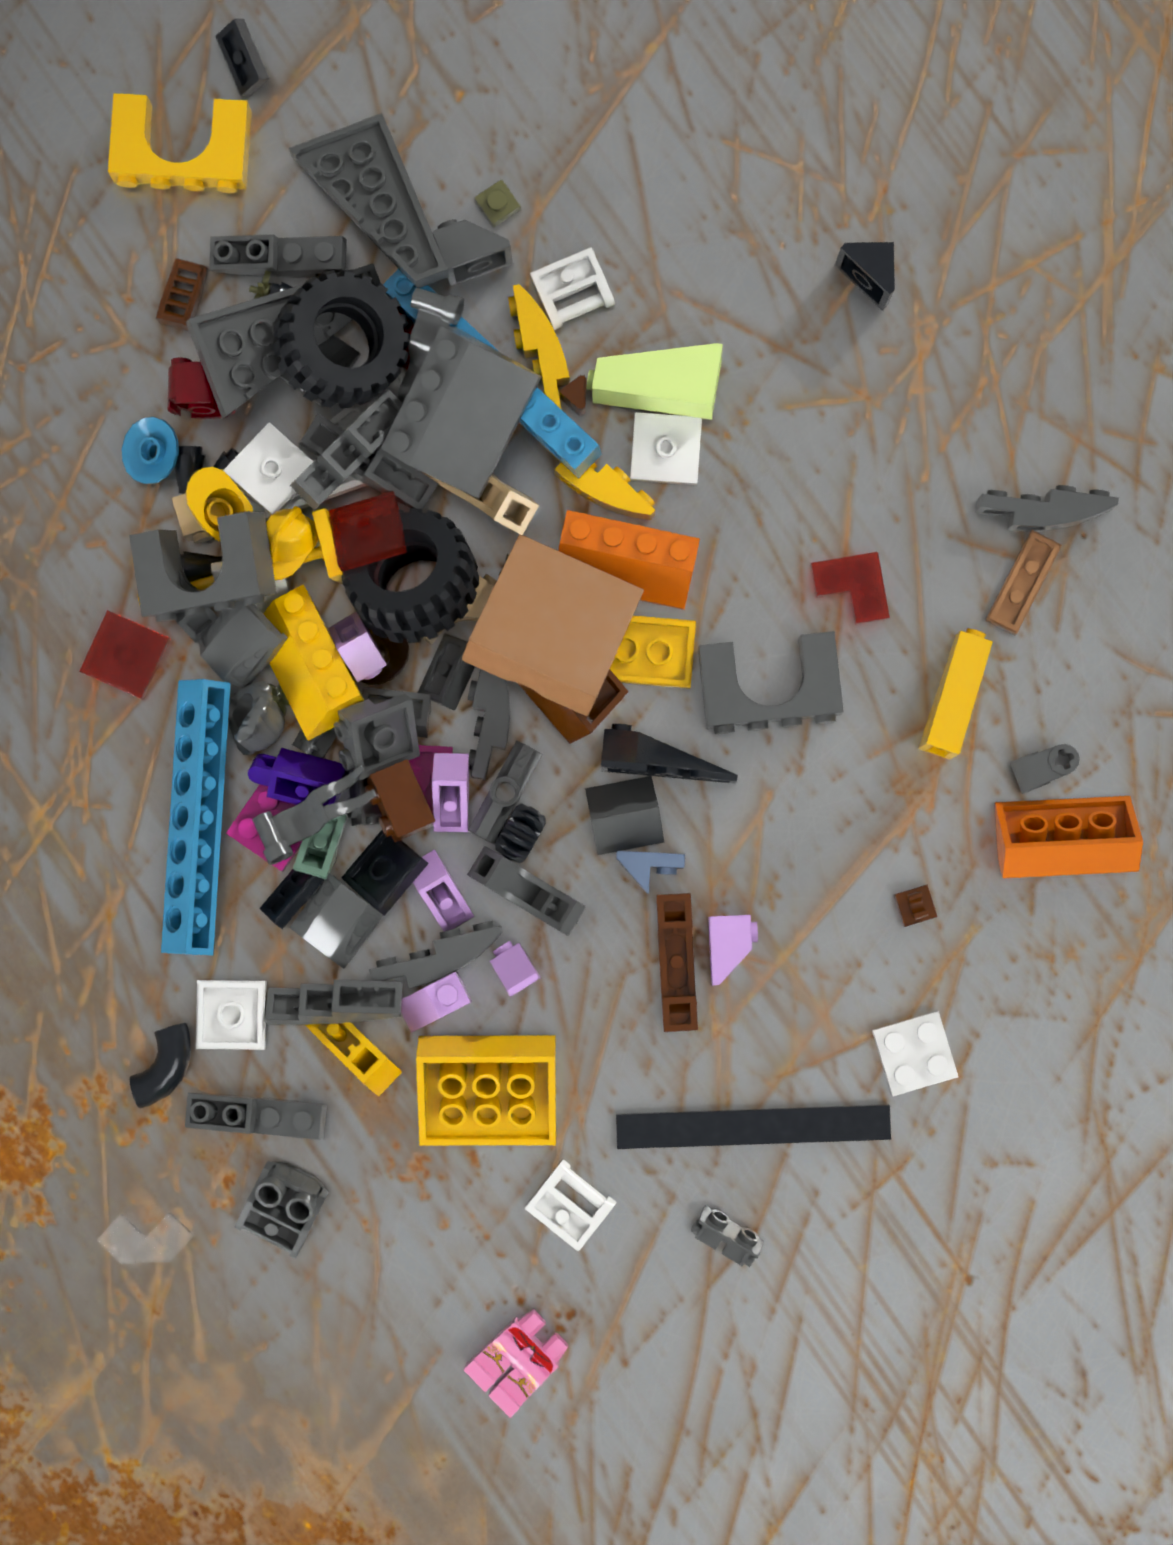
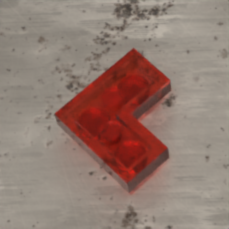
[810,552,890,625]

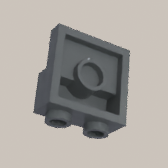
[334,693,420,780]

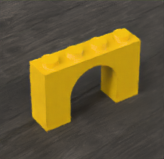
[108,93,252,193]

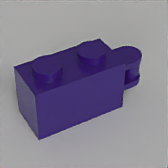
[248,747,346,806]

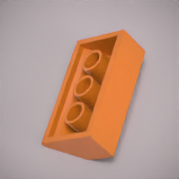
[558,510,700,610]
[994,796,1143,878]

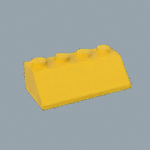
[263,584,365,741]

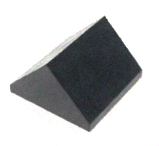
[834,242,895,311]

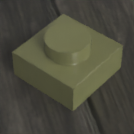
[474,179,521,228]

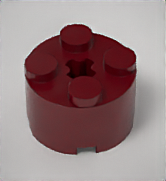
[167,357,236,419]

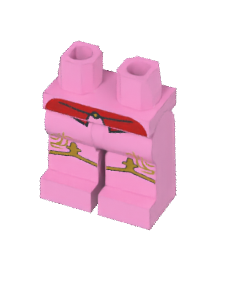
[464,1309,568,1418]

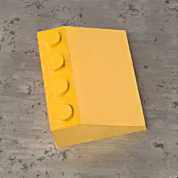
[416,1035,556,1146]

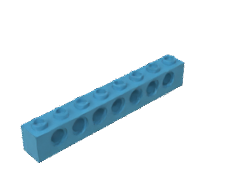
[383,269,602,479]
[161,679,231,955]

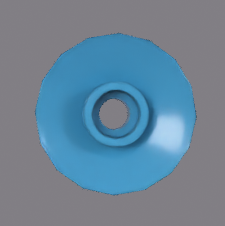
[122,417,179,484]

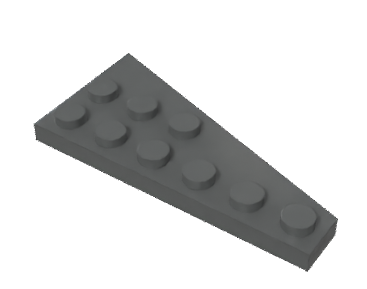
[289,113,449,288]
[186,263,381,419]

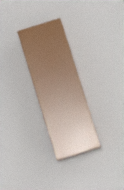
[985,530,1062,636]

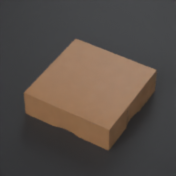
[462,534,644,717]

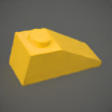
[305,1022,402,1097]

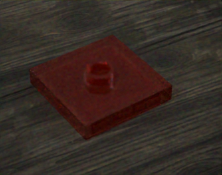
[328,491,407,572]
[79,610,171,700]

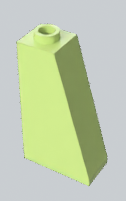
[587,343,723,420]

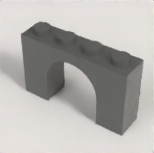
[129,511,277,622]
[698,631,844,734]

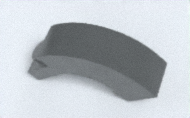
[467,846,586,936]

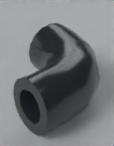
[130,1023,191,1109]

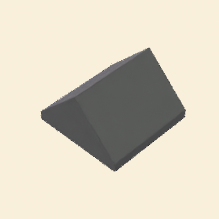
[585,776,664,855]

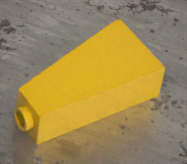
[918,628,993,760]

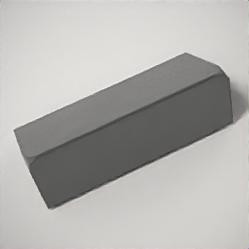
[418,633,475,710]

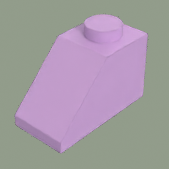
[328,612,387,682]
[432,753,469,832]
[413,850,474,931]
[708,915,758,985]
[490,941,541,997]
[401,972,472,1033]

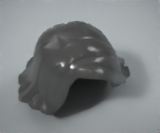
[228,681,285,755]

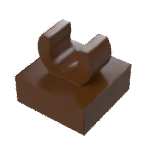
[894,884,938,927]

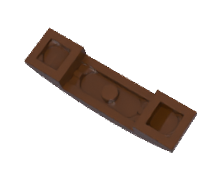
[656,893,698,1032]

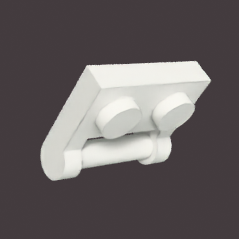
[530,247,615,330]
[525,1159,617,1252]

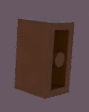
[365,759,436,843]

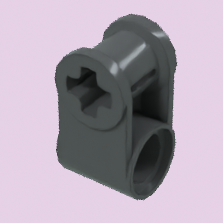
[1010,744,1080,794]

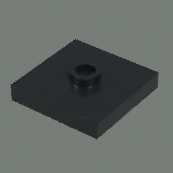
[341,830,429,916]

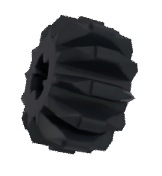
[495,803,546,863]

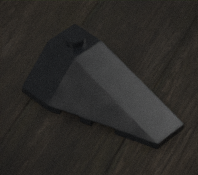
[601,724,738,784]

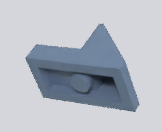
[616,851,685,894]

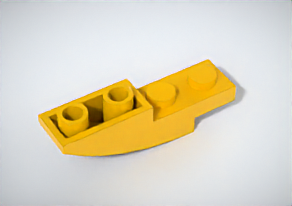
[508,284,570,409]
[540,443,656,520]

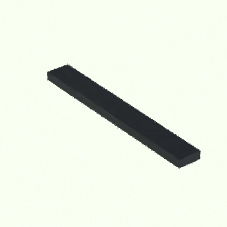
[616,1105,891,1149]

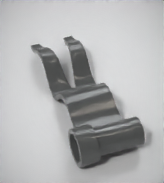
[397,288,464,403]
[252,765,377,865]

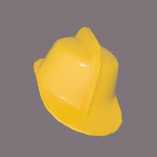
[186,467,253,542]
[266,506,319,580]

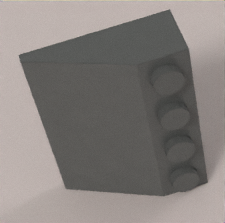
[381,326,542,498]

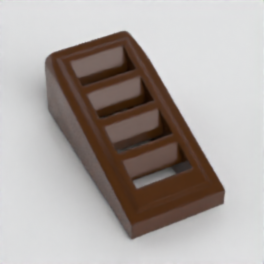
[156,258,209,331]

